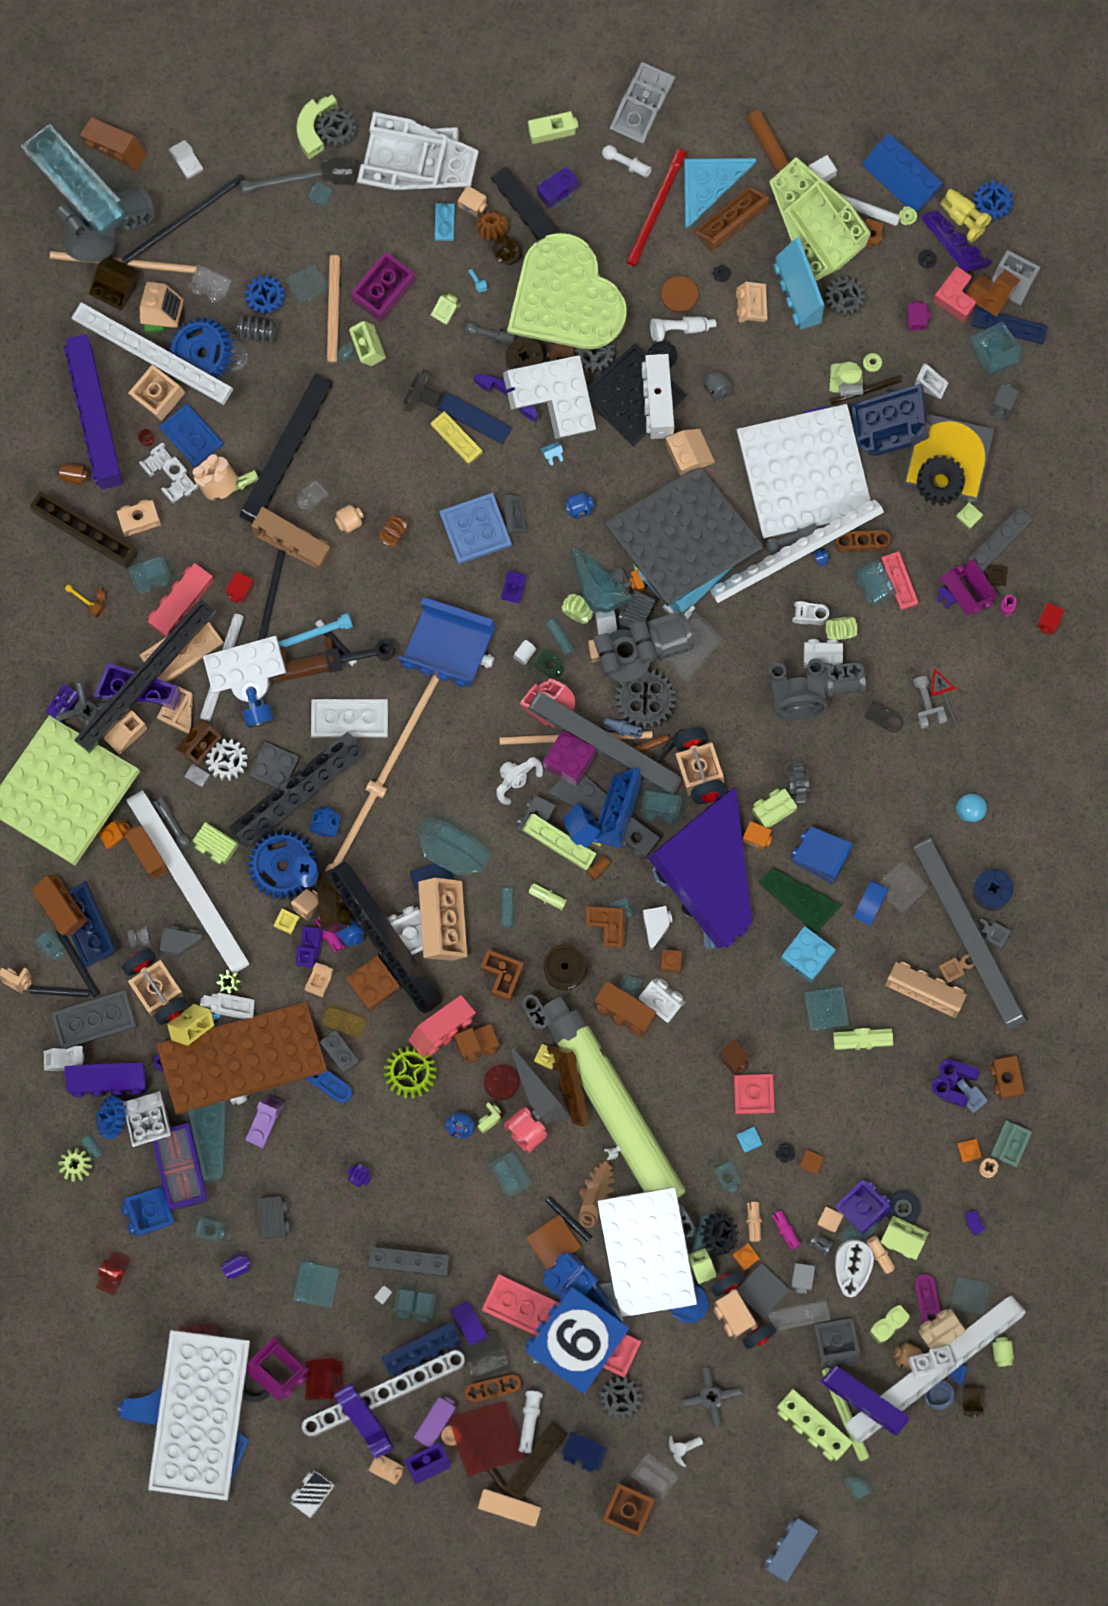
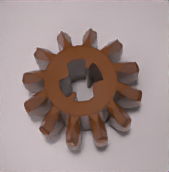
[476,210,508,242]
[379,514,408,548]

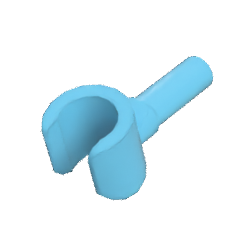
[468,269,487,292]

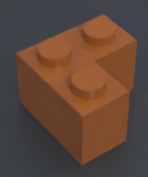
[967,270,1020,317]
[481,950,524,1003]
[454,1024,500,1063]

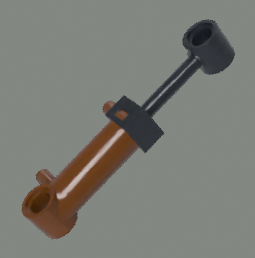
[269,637,395,684]

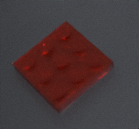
[448,1402,524,1477]

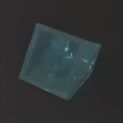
[970,322,1021,376]

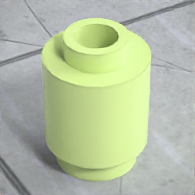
[992,1337,1014,1367]

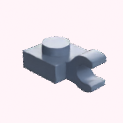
[957,1079,988,1113]

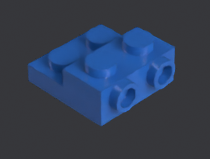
[121,1187,174,1238]
[542,1252,599,1296]

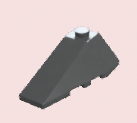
[511,1048,569,1124]

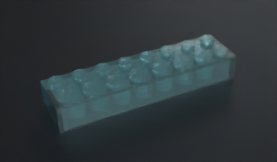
[21,124,129,237]

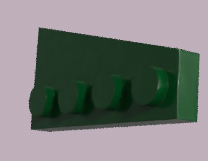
[759,868,842,934]

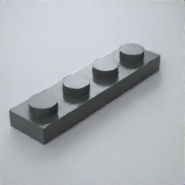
[967,507,1033,572]

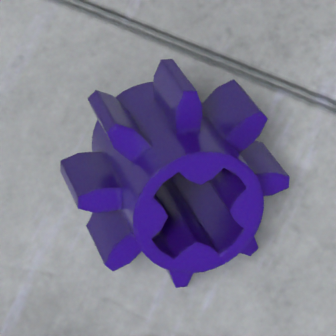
[347,1163,371,1188]

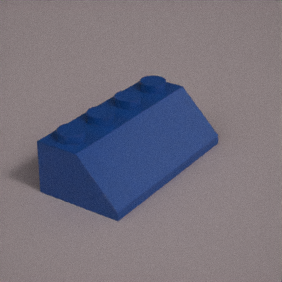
[862,133,943,214]

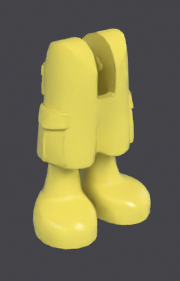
[940,189,992,243]

